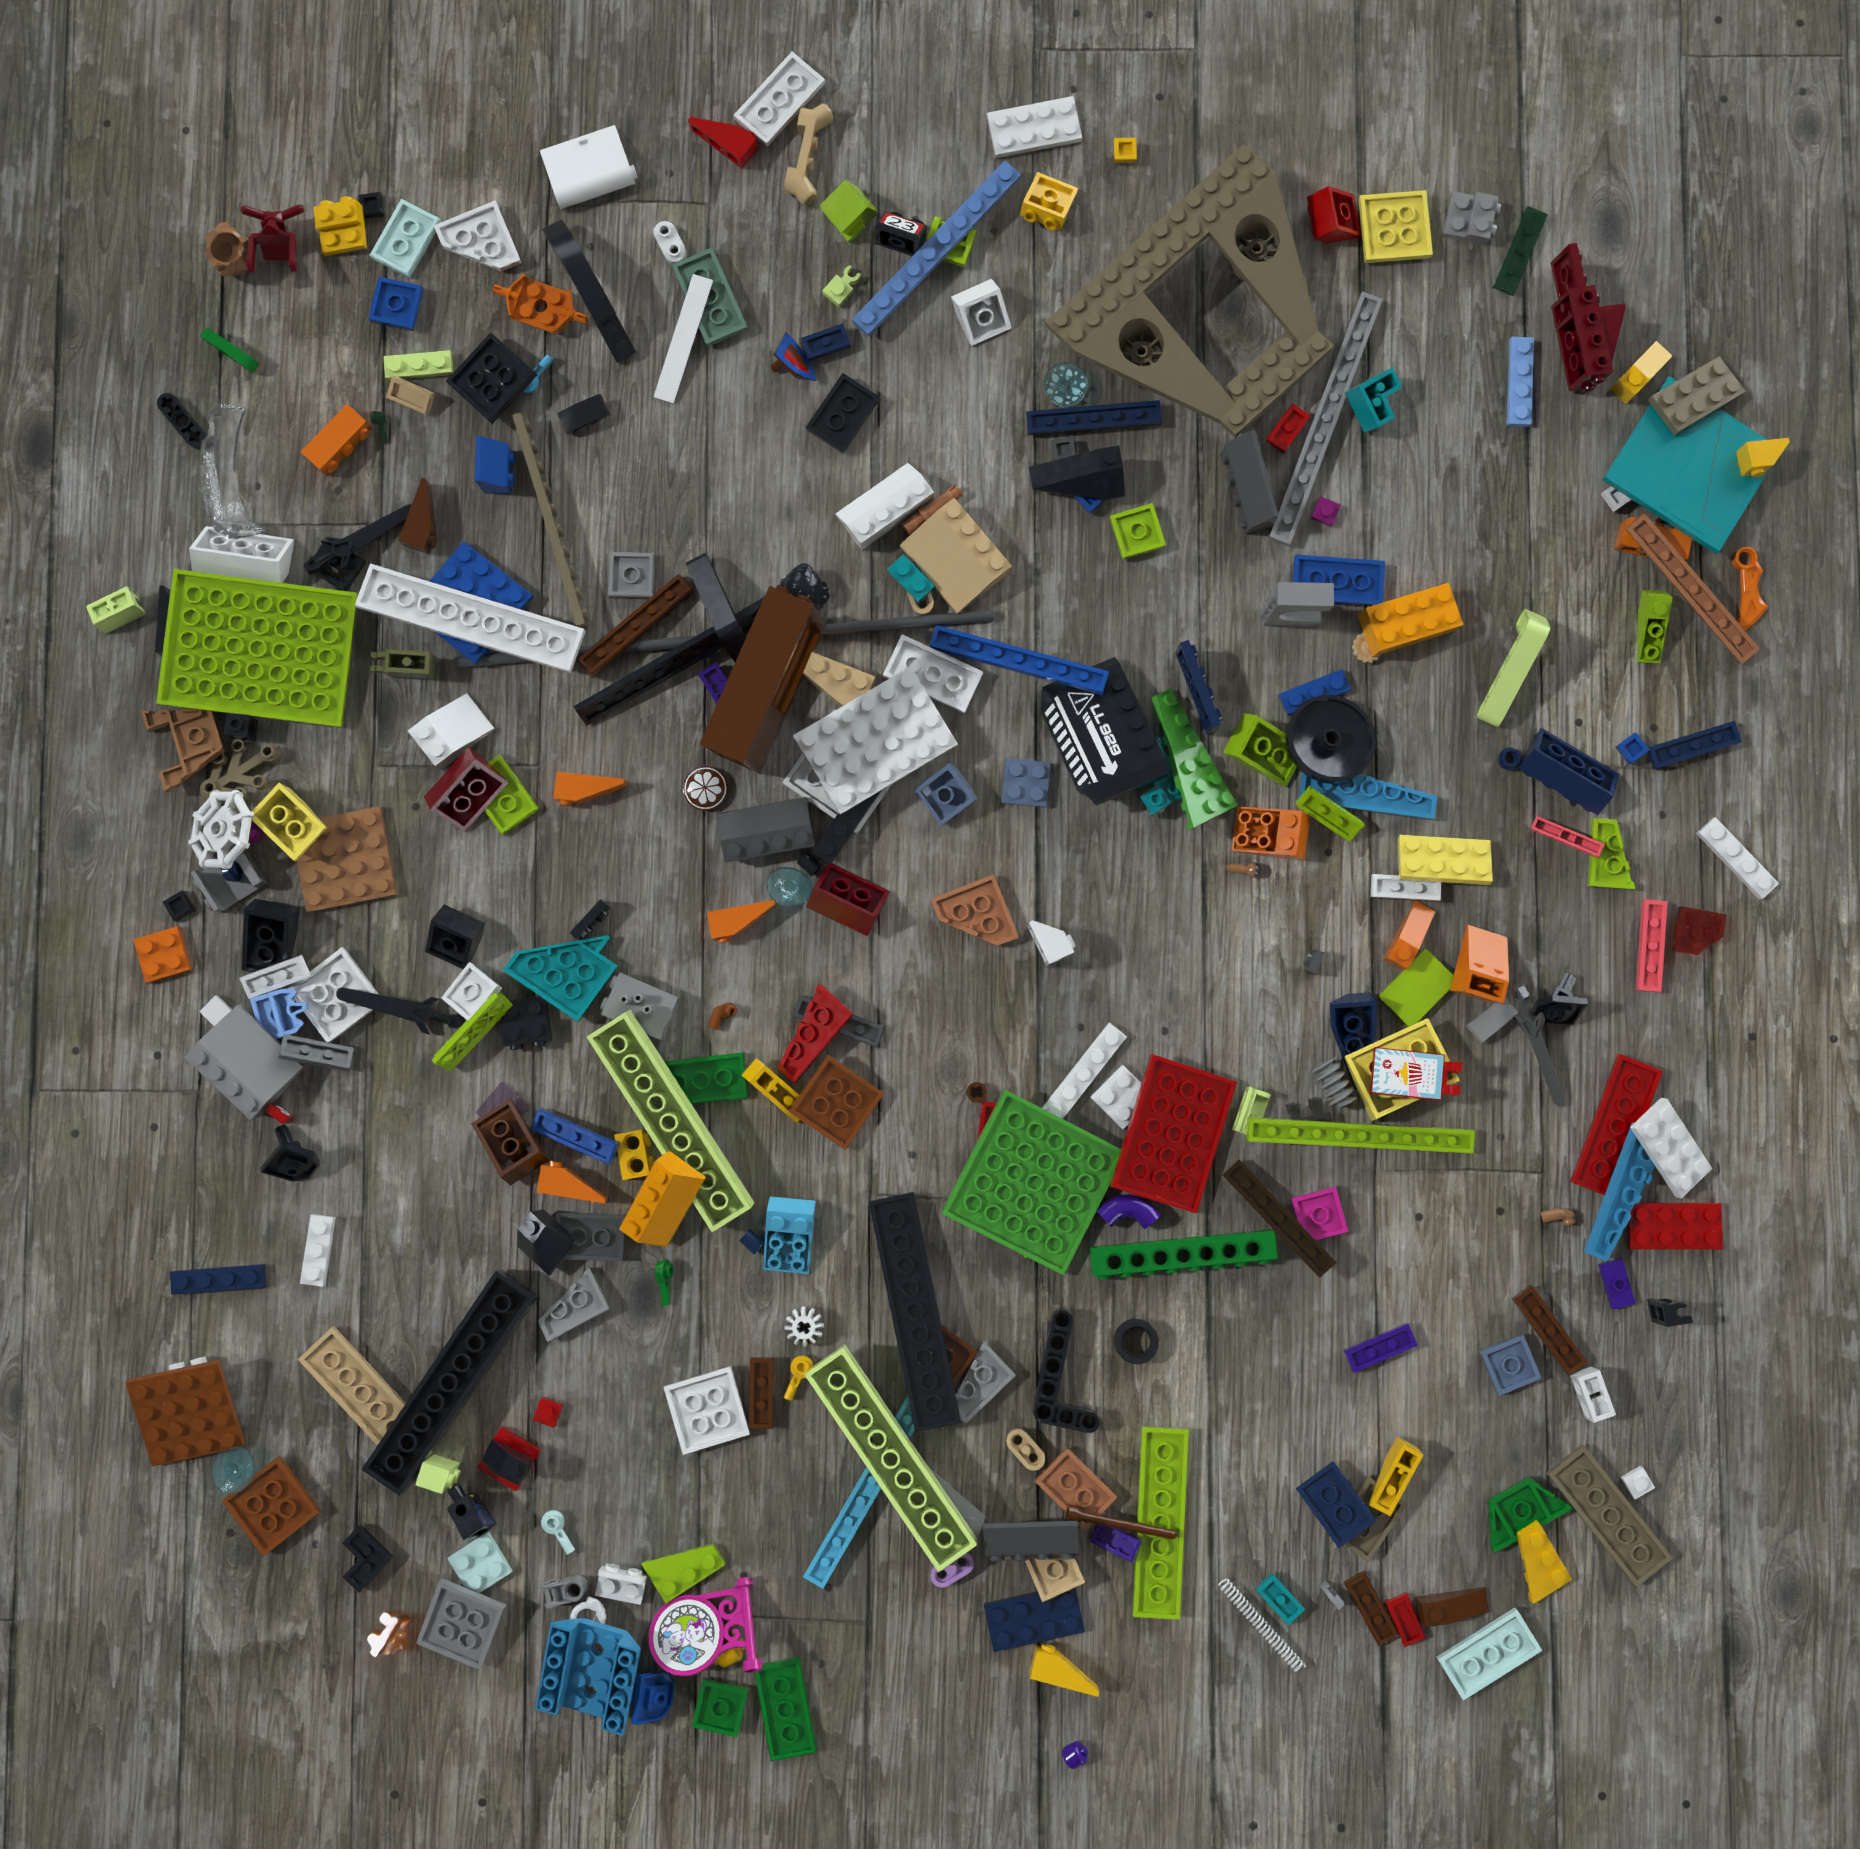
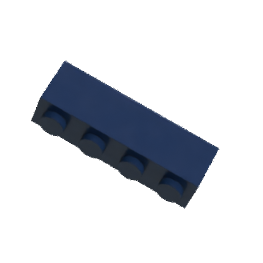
[1519,728,1619,815]

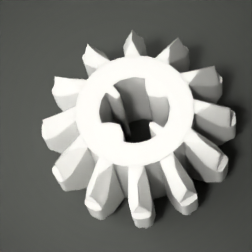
[784,1306,824,1347]

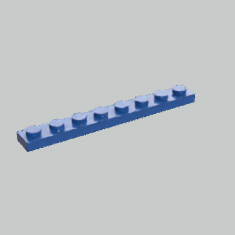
[929,625,1109,695]

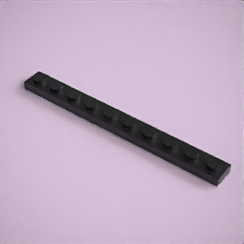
[574,597,764,726]

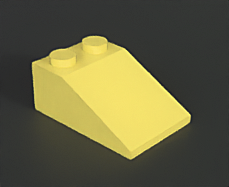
[252,783,327,862]

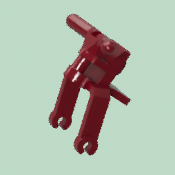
[240,204,304,273]

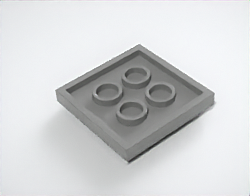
[416,1578,506,1670]

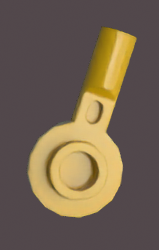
[784,1355,813,1401]

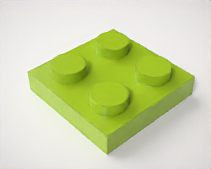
[1109,503,1166,560]

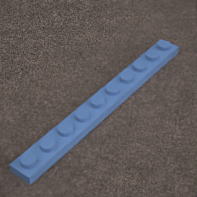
[852,160,1021,337]

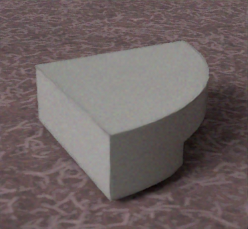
[1320,1581,1345,1610]

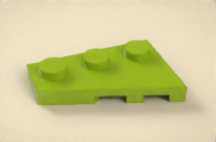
[1587,818,1635,890]
[641,1543,726,1603]

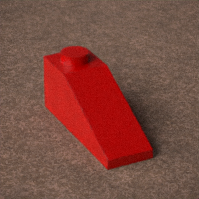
[688,117,758,169]

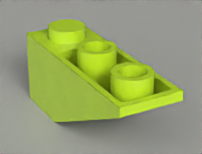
[1637,589,1673,663]

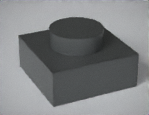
[1050,437,1076,461]
[1303,949,1325,975]

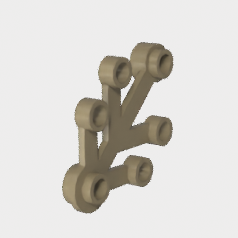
[200,739,281,801]

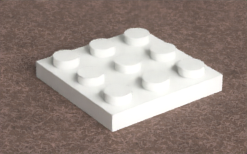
[287,947,379,1043]
[664,1366,751,1455]

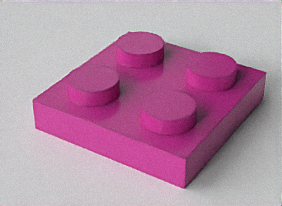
[1290,1186,1348,1240]

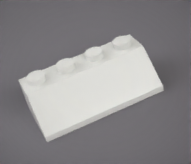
[836,463,934,551]
[189,526,294,583]

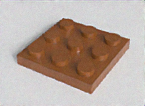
[788,1054,884,1150]
[222,1456,321,1557]

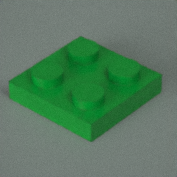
[692,1678,749,1738]

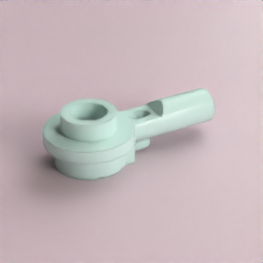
[541,1510,575,1555]

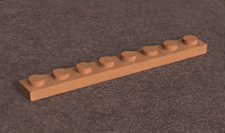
[1625,513,1760,664]

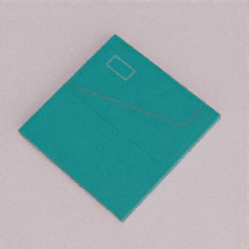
[1602,376,1770,554]

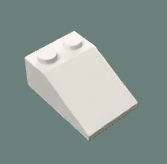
[408,693,495,770]

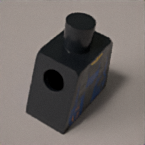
[447,1484,497,1541]

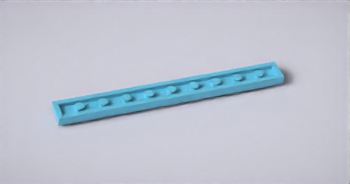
[803,1395,915,1589]

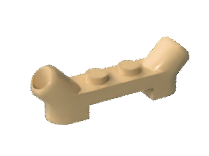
[784,103,833,206]

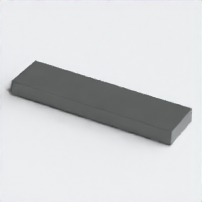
[792,995,885,1048]

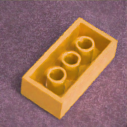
[1358,583,1464,657]

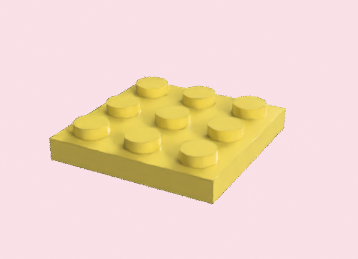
[1358,190,1433,263]

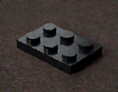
[805,373,880,454]

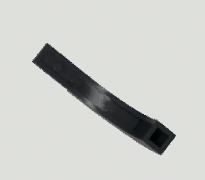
[542,219,636,363]

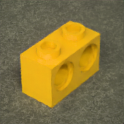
[614,1129,655,1180]

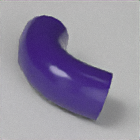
[1097,1194,1161,1229]

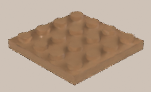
[297,806,398,913]

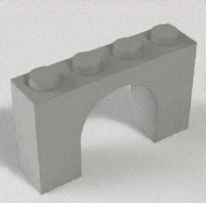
[1259,582,1334,627]

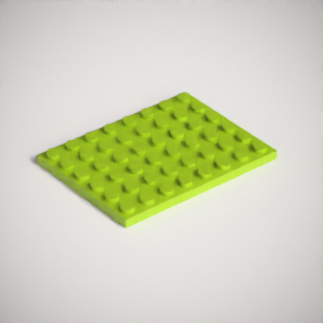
[156,569,359,728]

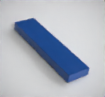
[531,1108,620,1165]

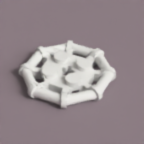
[188,790,254,870]

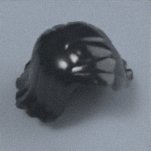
[780,563,830,611]

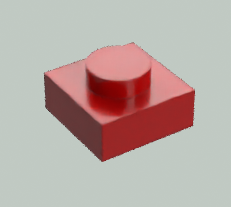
[532,1397,564,1428]

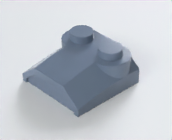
[914,763,978,827]

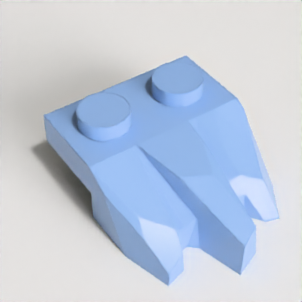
[250,989,309,1039]

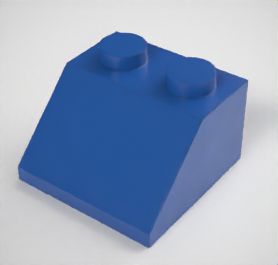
[475,436,516,494]

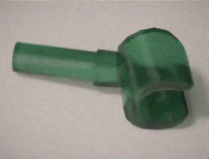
[370,411,388,443]

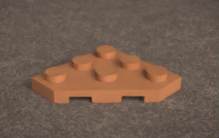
[930,874,1019,946]

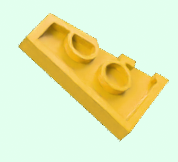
[1517,1520,1572,1604]

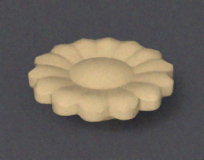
[1352,632,1381,663]

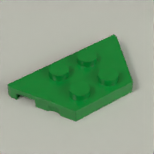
[1488,1477,1572,1553]

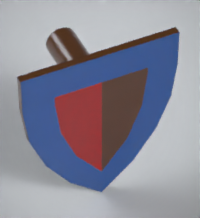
[770,332,817,381]

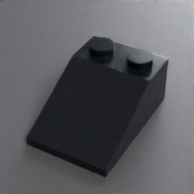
[241,899,299,973]

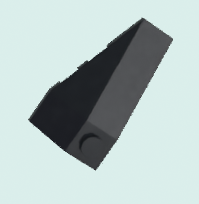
[1029,446,1125,501]

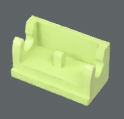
[86,586,146,634]
[1232,1087,1271,1135]

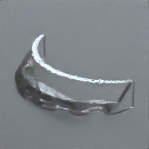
[199,404,266,539]

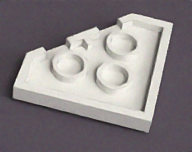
[434,201,522,272]

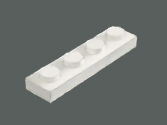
[1696,817,1779,900]

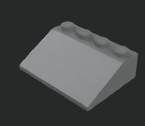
[185,1004,305,1120]

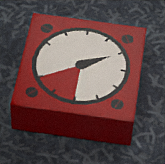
[265,1104,295,1124]

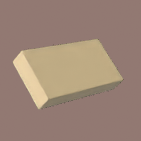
[386,376,435,415]

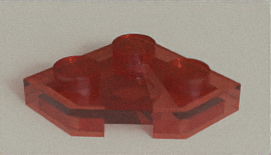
[1672,906,1727,956]

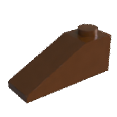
[399,478,437,554]
[1416,1587,1489,1627]

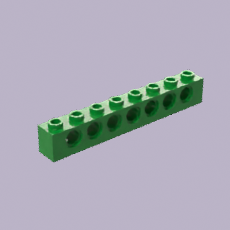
[1089,1229,1278,1280]

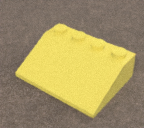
[1345,1018,1460,1121]

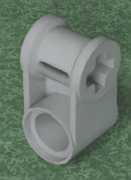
[540,1575,588,1608]

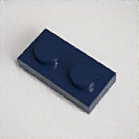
[801,323,851,361]

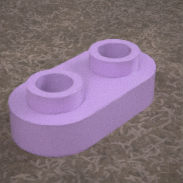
[930,1552,974,1588]

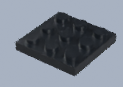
[446,332,537,424]

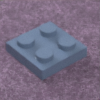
[1001,758,1051,808]
[1479,1334,1542,1396]

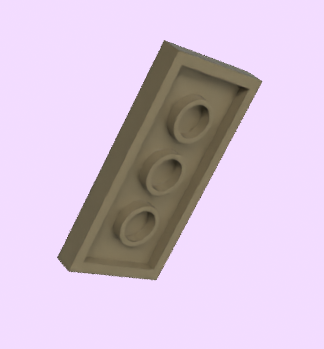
[1648,356,1746,436]

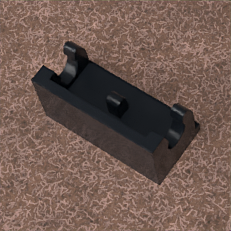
[1647,1298,1693,1327]

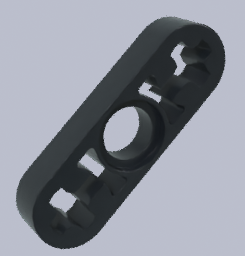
[157,393,208,450]

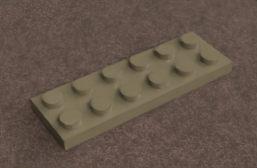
[1546,1444,1673,1587]

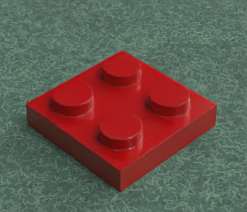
[477,1426,542,1491]

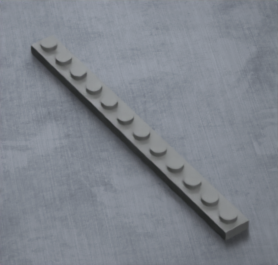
[1268,291,1383,546]

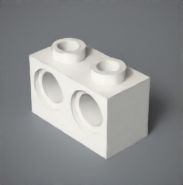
[1570,1367,1616,1423]

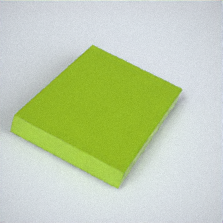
[484,754,540,836]
[1377,948,1454,1027]

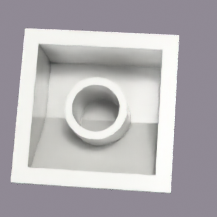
[951,279,1012,346]
[1027,921,1076,966]

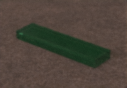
[1492,206,1548,296]

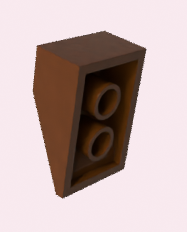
[471,1098,549,1186]

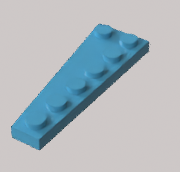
[1298,771,1437,820]
[1584,1122,1655,1261]

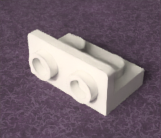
[595,1564,647,1605]

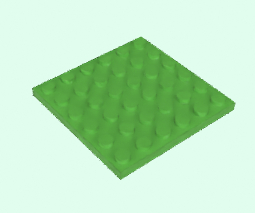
[941,1089,1121,1275]

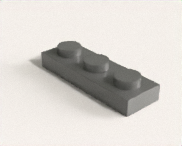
[278,1034,354,1072]

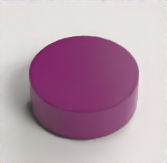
[248,821,264,845]

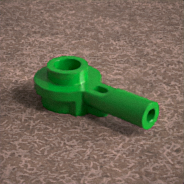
[655,1259,674,1306]

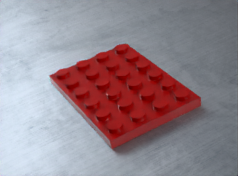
[1110,1054,1237,1214]

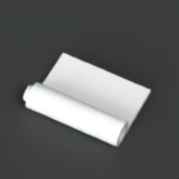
[540,125,638,210]

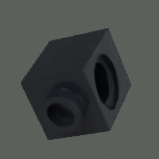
[224,713,258,742]

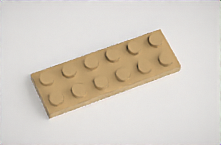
[298,1326,406,1445]

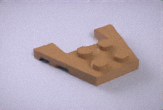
[141,708,226,793]

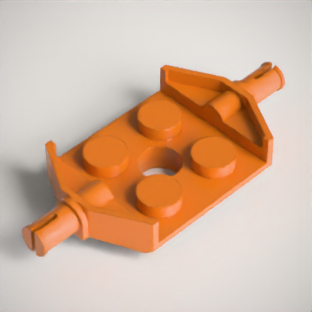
[492,274,588,334]

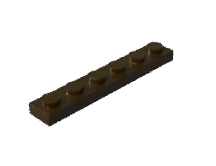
[1223,1160,1337,1278]

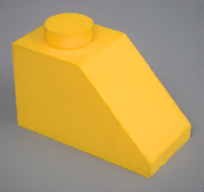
[1736,438,1790,478]

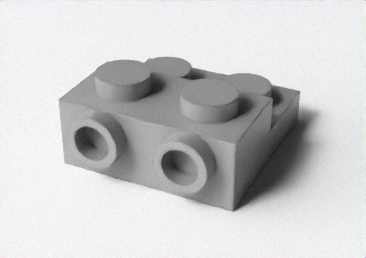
[1442,191,1501,246]

